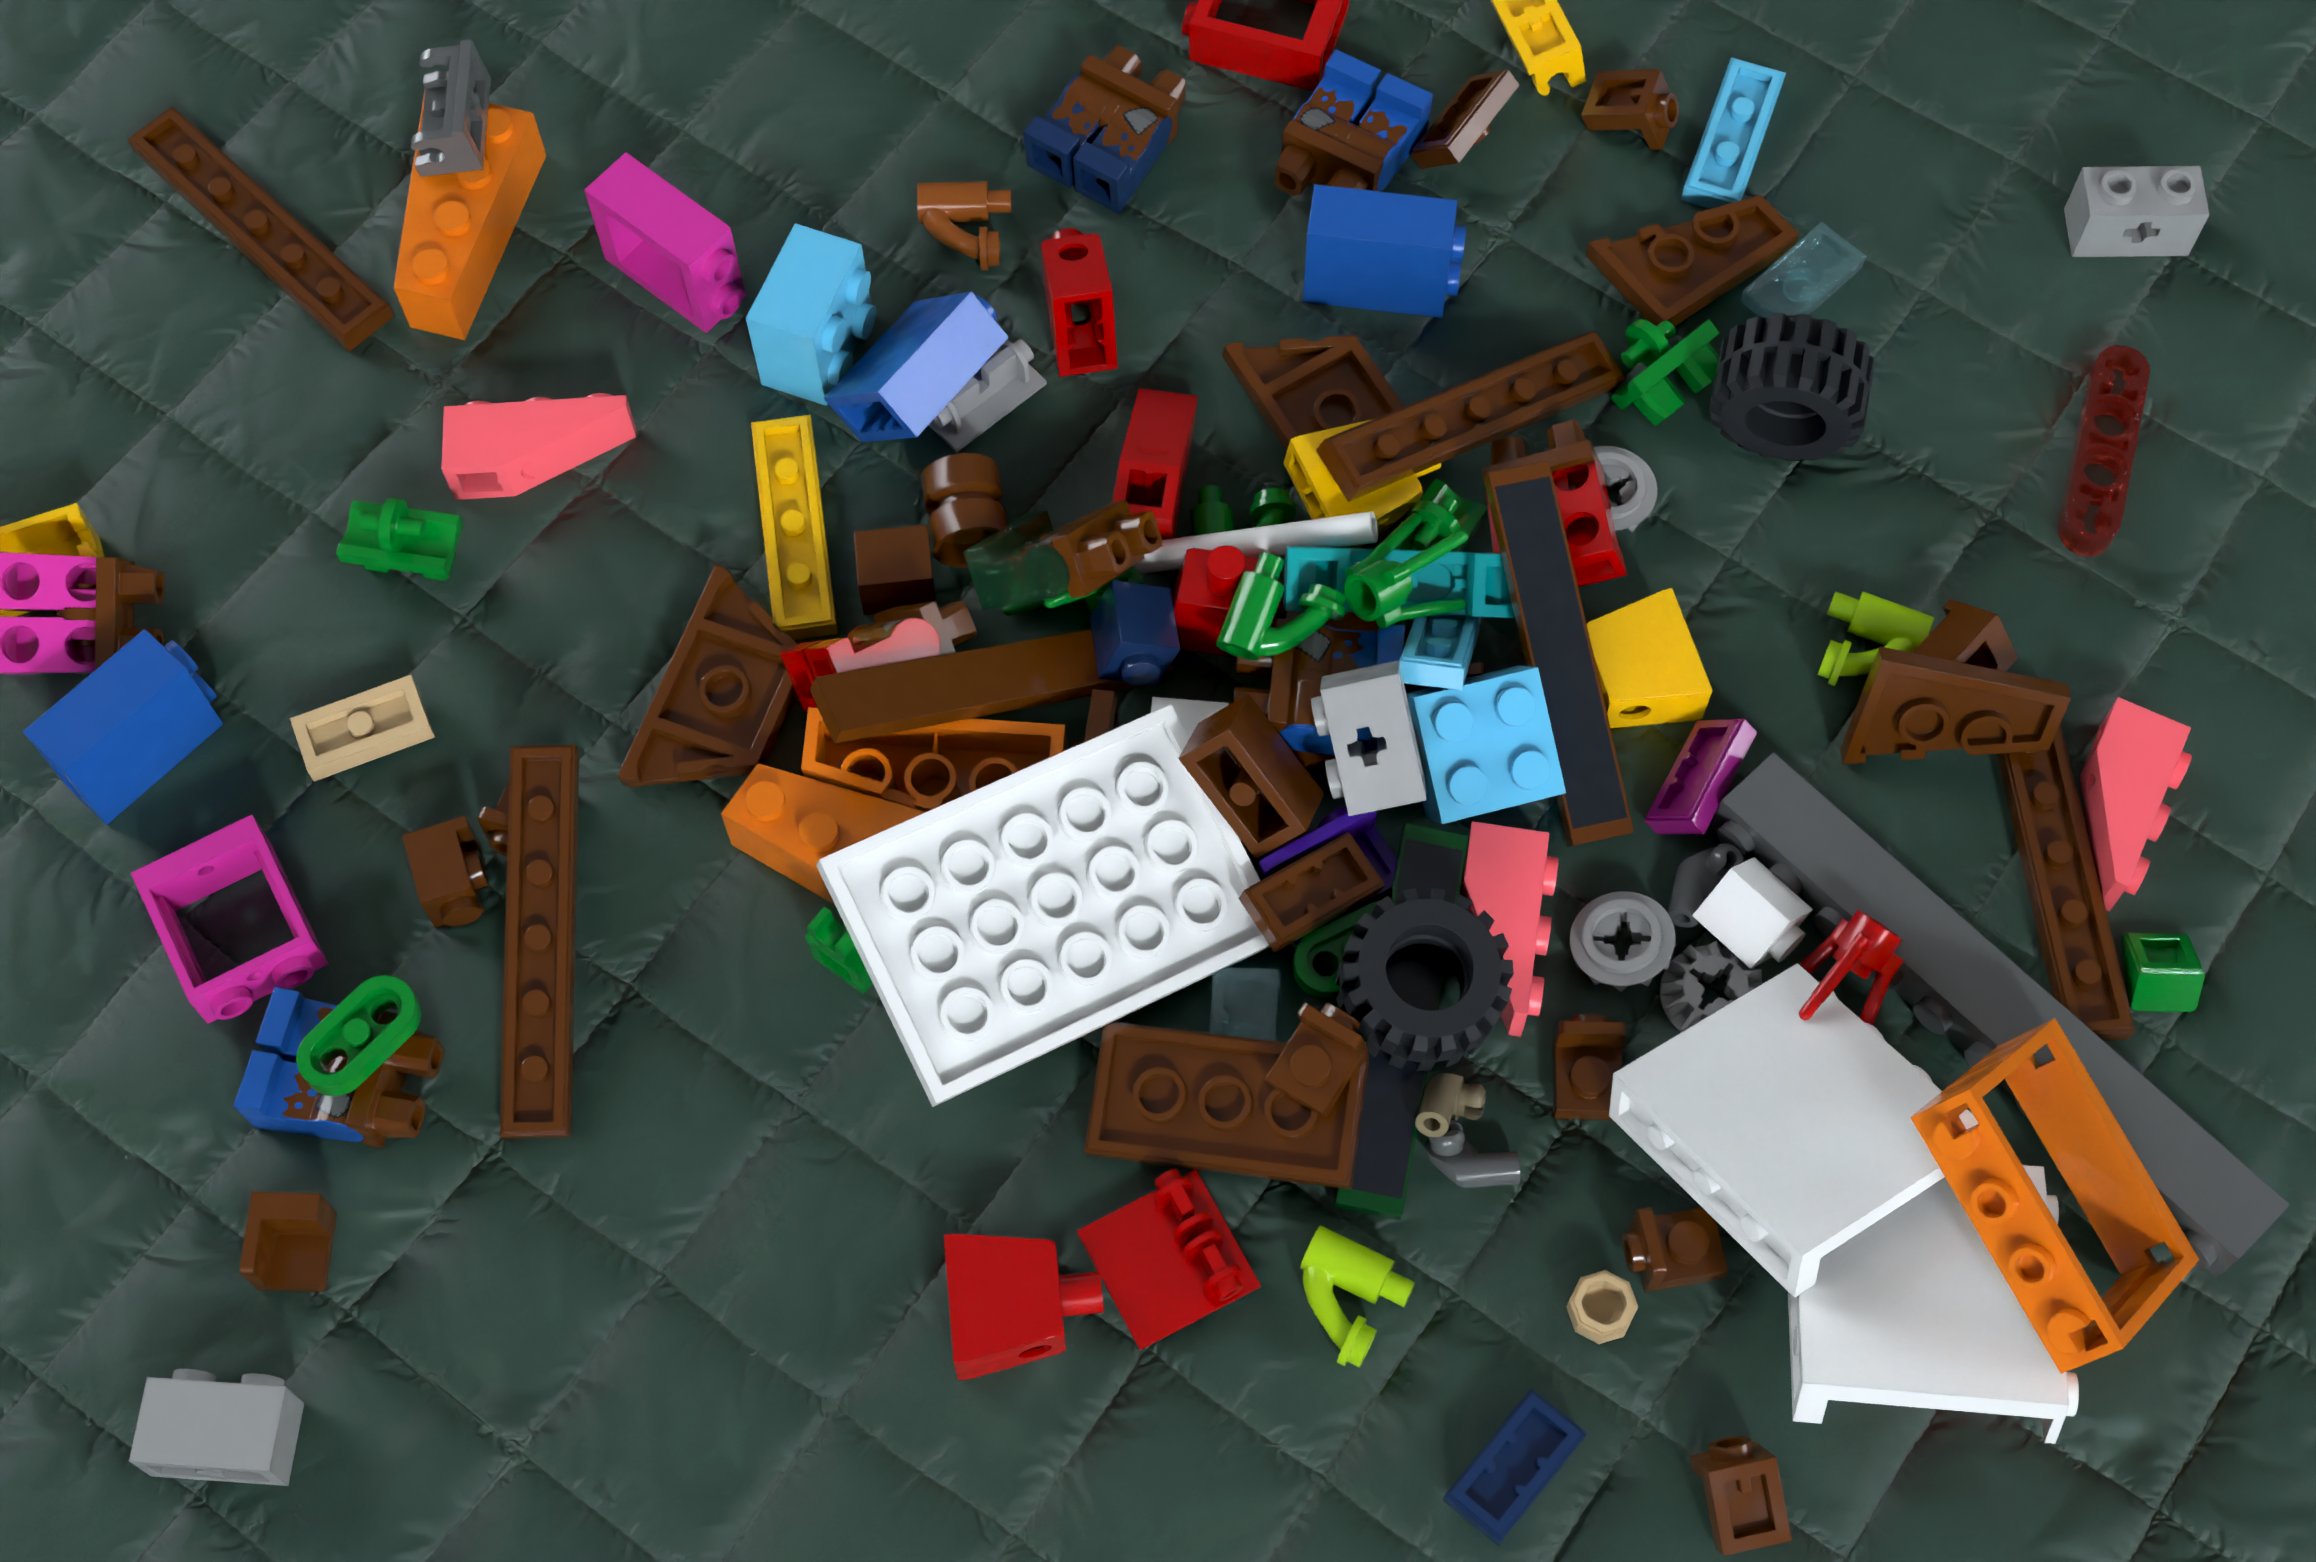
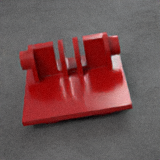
[1076,1169,1261,1350]

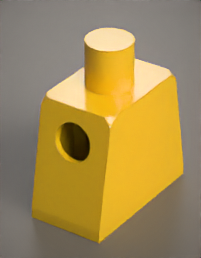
[1283,418,1441,548]
[1586,588,1713,728]

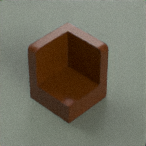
[854,525,937,615]
[240,1192,337,1292]

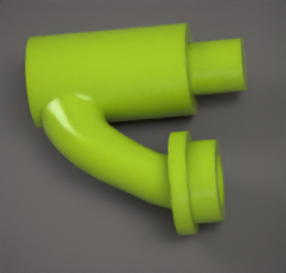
[1817,591,1934,686]
[1300,1225,1416,1368]

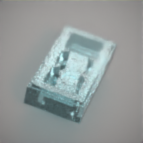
[1741,221,1866,318]
[1209,968,1281,1041]

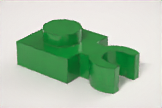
[805,906,873,995]

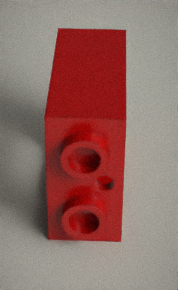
[1182,0,1350,92]

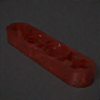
[2058,345,2150,557]

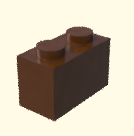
[1178,694,1324,859]

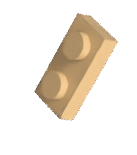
[290,675,435,782]

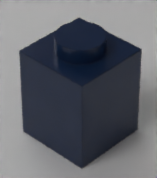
[1090,580,1180,685]

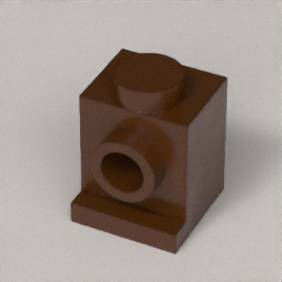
[1913,599,2019,672]
[402,815,489,928]

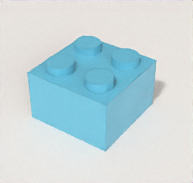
[746,223,877,406]
[1406,665,1566,824]

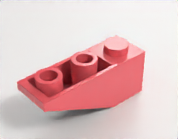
[441,393,636,500]
[2079,697,2192,912]
[1460,821,1559,1037]

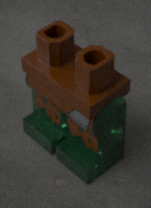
[963,499,1162,610]

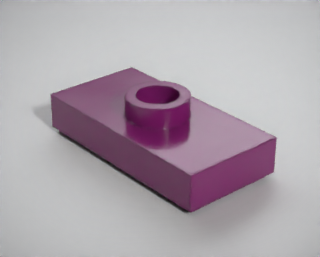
[1644,719,1757,835]

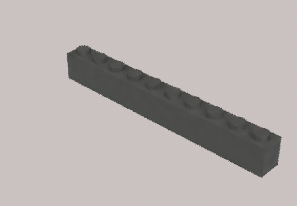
[1711,752,2290,1279]

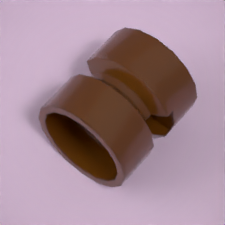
[920,453,1011,568]

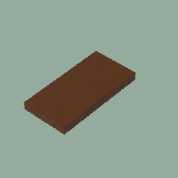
[1084,1022,1370,1190]

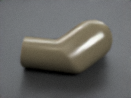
[1415,1073,1486,1137]

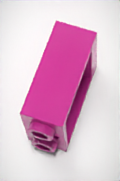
[584,152,746,333]
[131,815,329,1024]

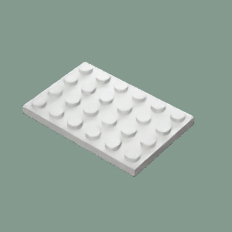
[816,704,1270,1107]

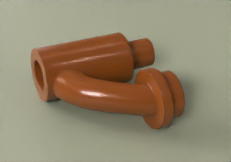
[917,181,1012,271]

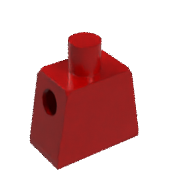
[1041,228,1118,377]
[1171,545,1287,658]
[944,1234,1104,1380]

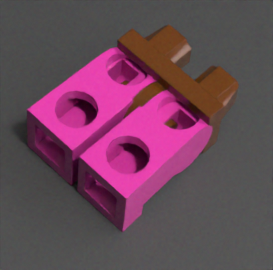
[0,552,165,675]

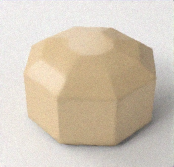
[1566,1270,1638,1344]

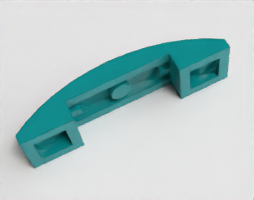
[1283,546,1515,618]

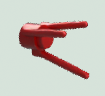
[1799,909,1904,1025]

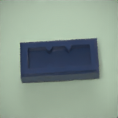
[1443,1388,1587,1547]

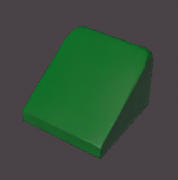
[2121,933,2205,1012]

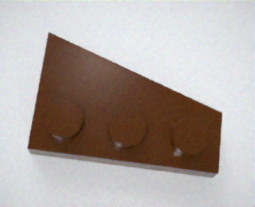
[1840,646,2071,764]

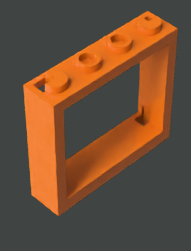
[1910,1018,2200,1374]

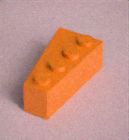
[393,89,547,340]
[801,707,1068,812]
[721,763,926,905]

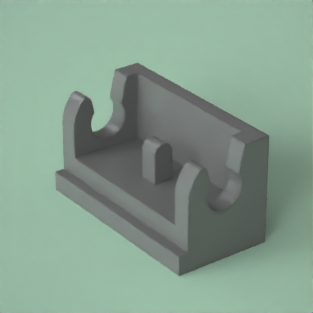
[411,39,491,177]

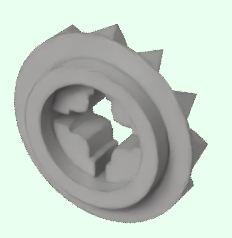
[1593,446,1658,532]
[1570,891,1676,992]
[1660,940,1763,1032]

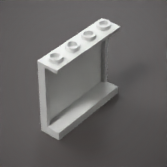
[1609,963,1978,1298]
[1788,1165,2079,1444]

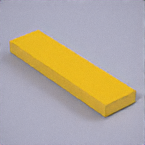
[751,414,838,640]

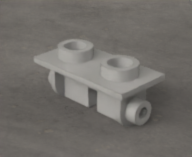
[929,339,1047,453]

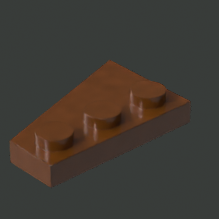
[1586,195,1799,326]

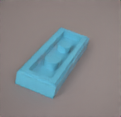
[1681,57,1786,209]
[1399,614,1481,690]

